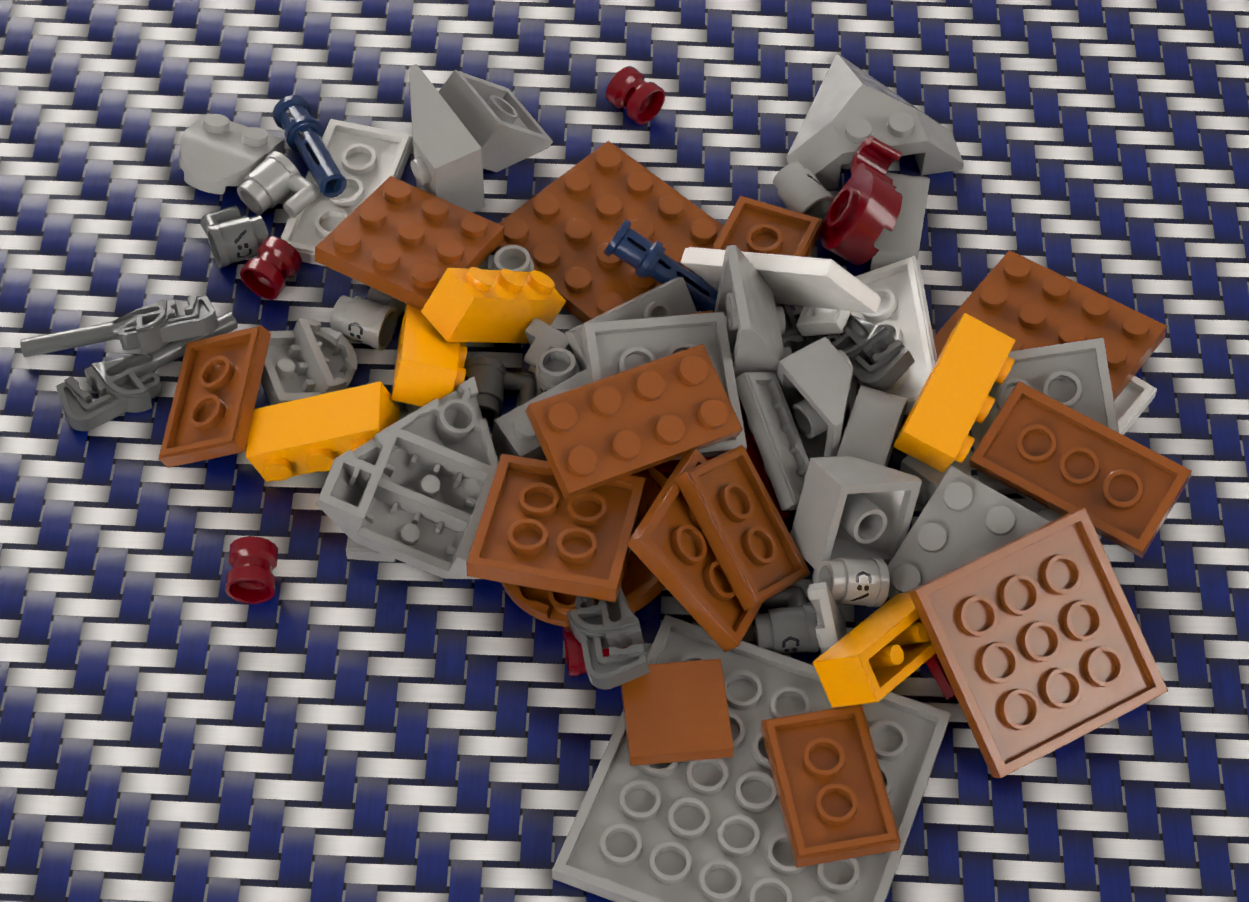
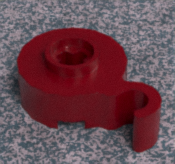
[821,136,903,266]

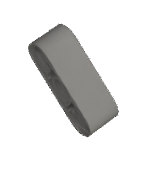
[870,172,930,271]
[836,385,908,467]

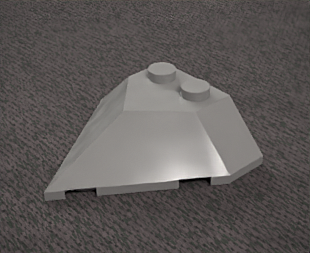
[786,53,964,190]
[316,376,498,579]

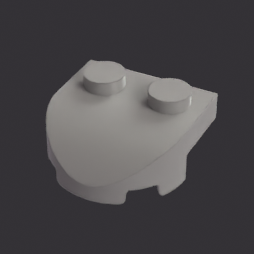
[178,113,284,194]
[261,318,358,405]

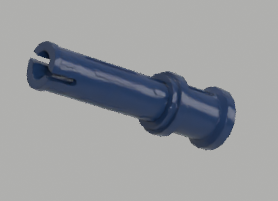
[273,95,347,198]
[603,219,718,312]

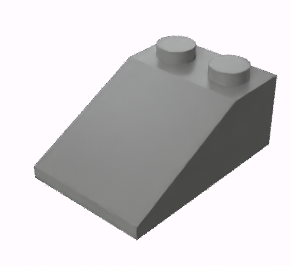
[409,64,485,212]
[714,245,792,397]

